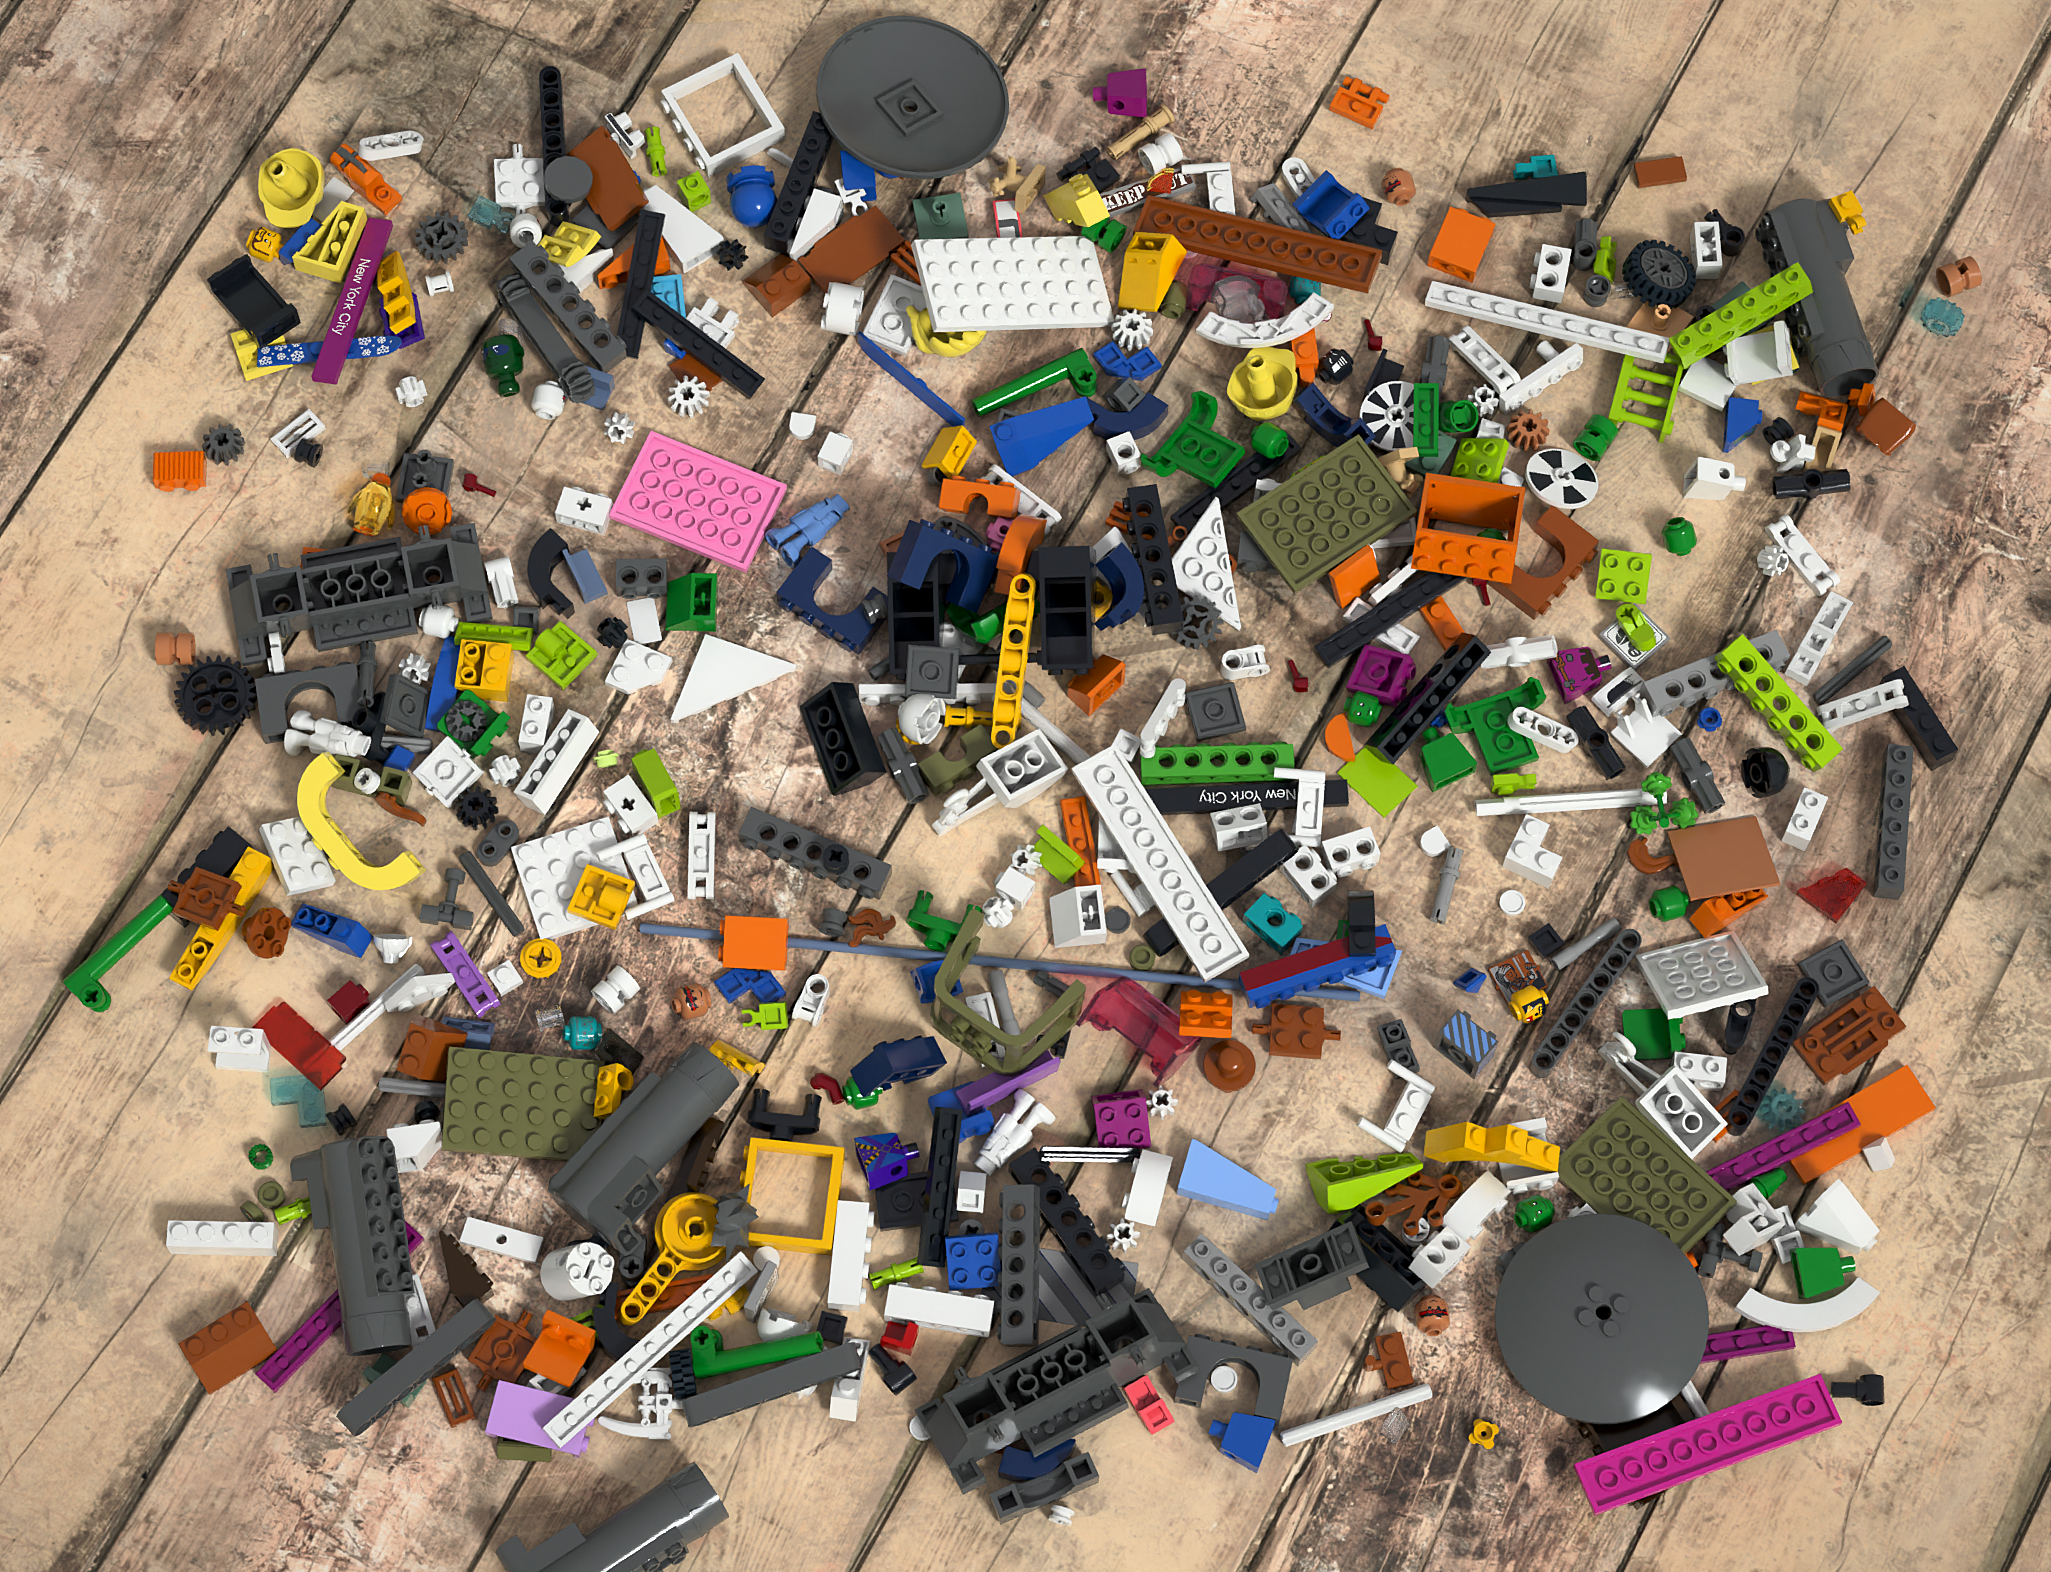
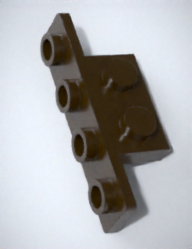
[666,1117,725,1203]

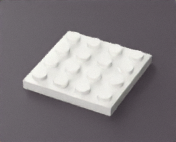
[511,816,638,940]
[1635,930,1768,1019]

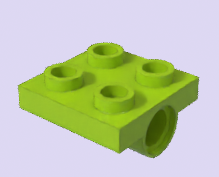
[1450,438,1509,483]
[1595,548,1652,604]
[526,621,598,690]

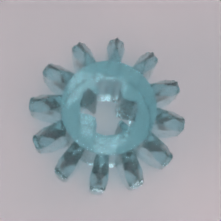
[1920,297,1965,338]
[1760,1087,1805,1133]

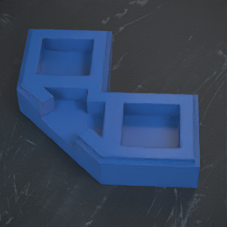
[1093,341,1162,381]
[714,968,786,1004]

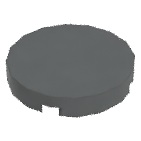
[544,156,593,203]

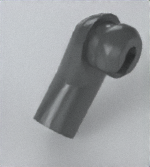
[868,656,890,680]

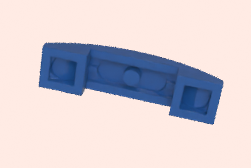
[425,635,460,732]

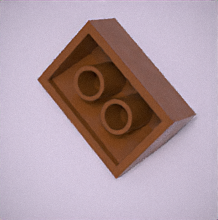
[178,1301,277,1395]

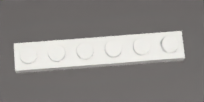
[859,683,1011,706]

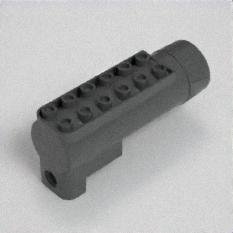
[1755,198,1879,397]
[548,1042,739,1256]
[290,1136,415,1356]
[495,1462,729,1572]

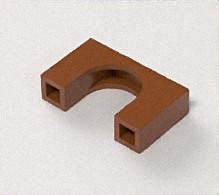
[1487,505,1599,620]

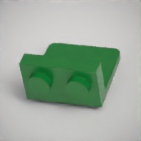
[436,690,511,759]
[1622,1008,1685,1061]

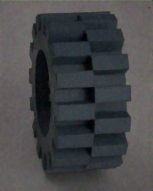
[669,1348,697,1399]

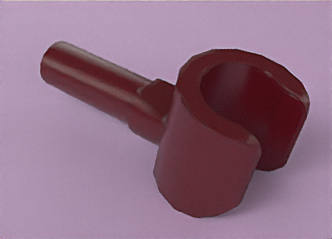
[1364,319,1382,351]
[463,473,496,497]
[1472,578,1491,606]
[1288,660,1308,692]

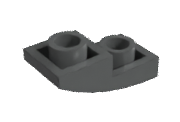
[1377,1019,1420,1080]

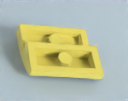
[538,221,601,268]
[231,330,293,381]

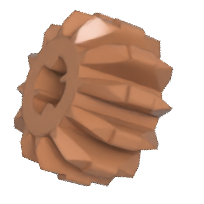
[1507,408,1550,452]

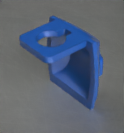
[910,960,963,1004]

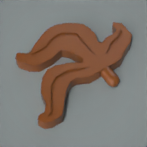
[848,909,896,947]

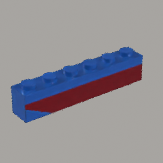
[1238,924,1396,1009]

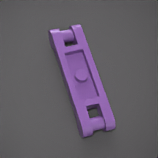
[429,931,501,1019]

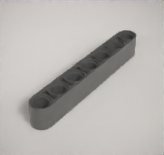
[1530,929,1642,1078]
[336,1299,496,1437]
[681,1342,863,1428]

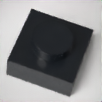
[1527,923,1564,960]
[817,1311,848,1345]

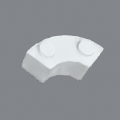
[1122,1149,1173,1227]
[1441,1170,1511,1242]

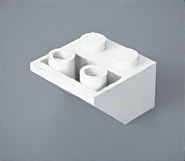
[1049,885,1107,948]
[387,1120,442,1173]

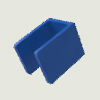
[840,150,877,203]

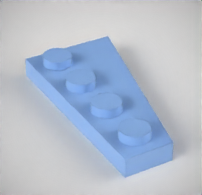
[1290,938,1402,999]

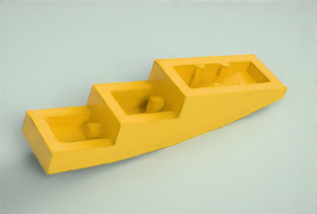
[377,251,416,335]

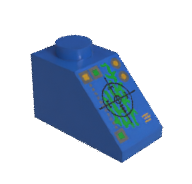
[1723,397,1762,453]

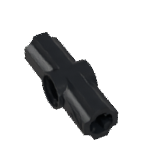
[1772,469,1851,499]
[1566,706,1626,780]

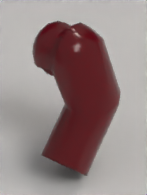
[810,1072,845,1105]

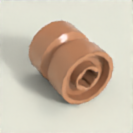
[1936,256,1982,297]
[155,632,196,665]

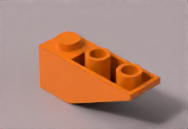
[597,238,671,289]
[1689,889,1768,938]

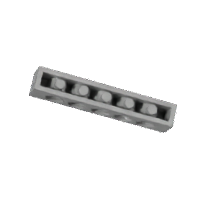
[1638,630,1790,718]
[1182,1233,1318,1367]

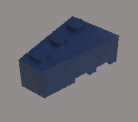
[850,1035,947,1098]

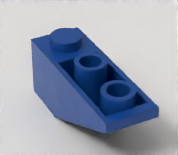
[291,903,373,958]

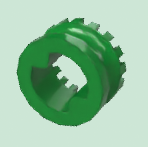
[248,1144,273,1170]

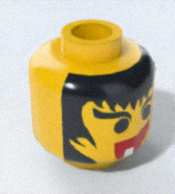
[1508,985,1549,1023]

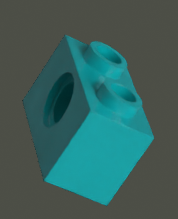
[1242,893,1303,955]

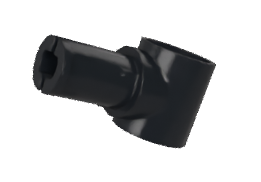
[1704,209,1745,257]
[868,1343,917,1396]
[1831,1374,1885,1406]

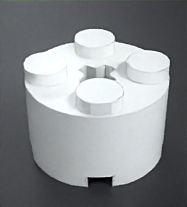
[821,282,864,336]

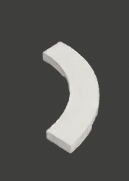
[1196,292,1334,348]
[1734,1277,1880,1332]

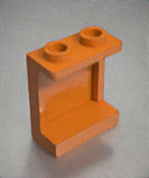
[1427,206,1496,283]
[718,914,789,971]

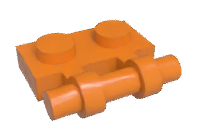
[1329,76,1390,130]

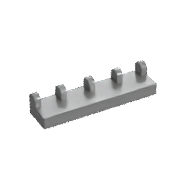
[1251,183,1314,234]

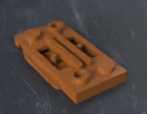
[566,126,649,232]
[798,205,905,295]
[1792,986,1907,1086]

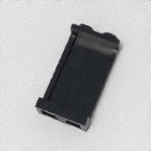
[207,254,301,349]

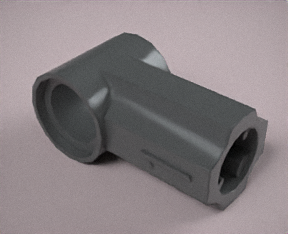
[1573,218,1597,271]

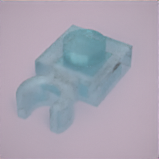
[468,196,514,233]

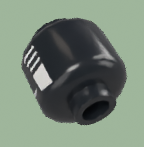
[1317,348,1354,385]

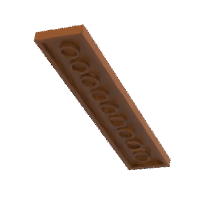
[1133,195,1382,294]

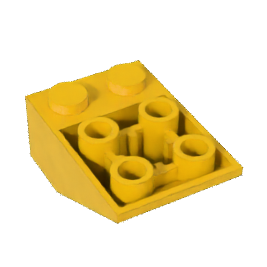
[1118,232,1187,312]

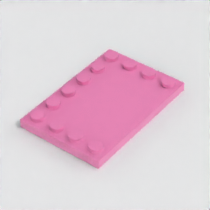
[609,431,787,573]

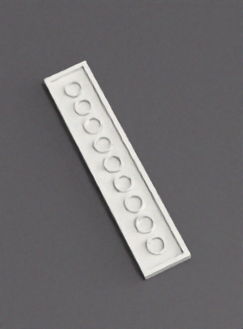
[1072,744,1249,983]

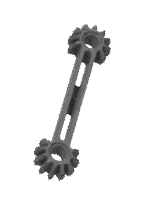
[496,273,595,404]

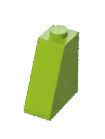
[631,748,681,819]

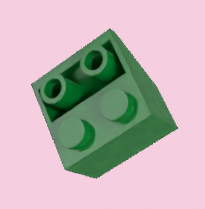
[666,573,718,632]

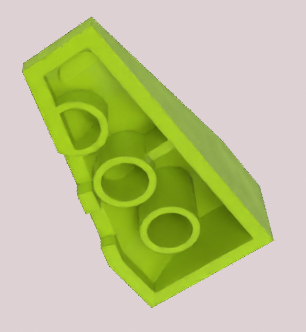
[1305,1153,1423,1214]

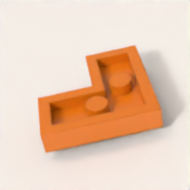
[1795,391,1848,431]

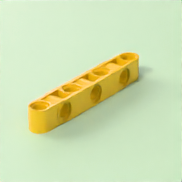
[991,573,1036,749]

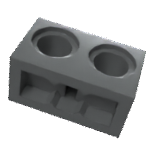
[616,558,668,599]

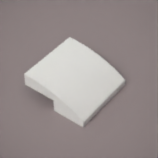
[1678,357,1737,412]

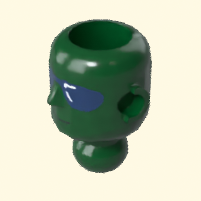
[481,334,525,397]

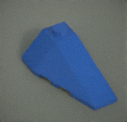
[989,396,1094,477]

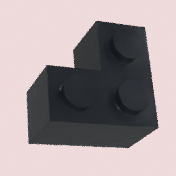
[1343,197,1398,265]

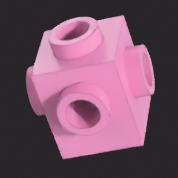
[985,517,1014,552]

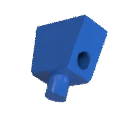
[1208,1412,1276,1473]

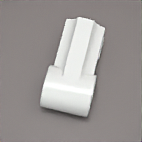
[484,556,519,609]

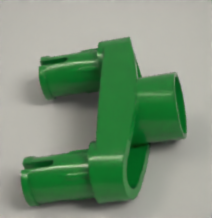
[906,890,983,951]

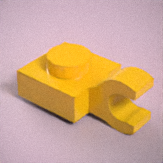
[1828,190,1867,235]

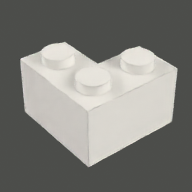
[1502,814,1563,889]
[1723,1183,1786,1256]

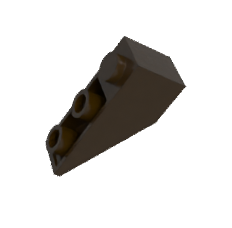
[439,1230,494,1308]

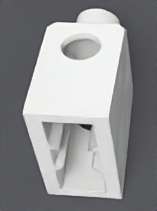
[1683,457,1746,500]

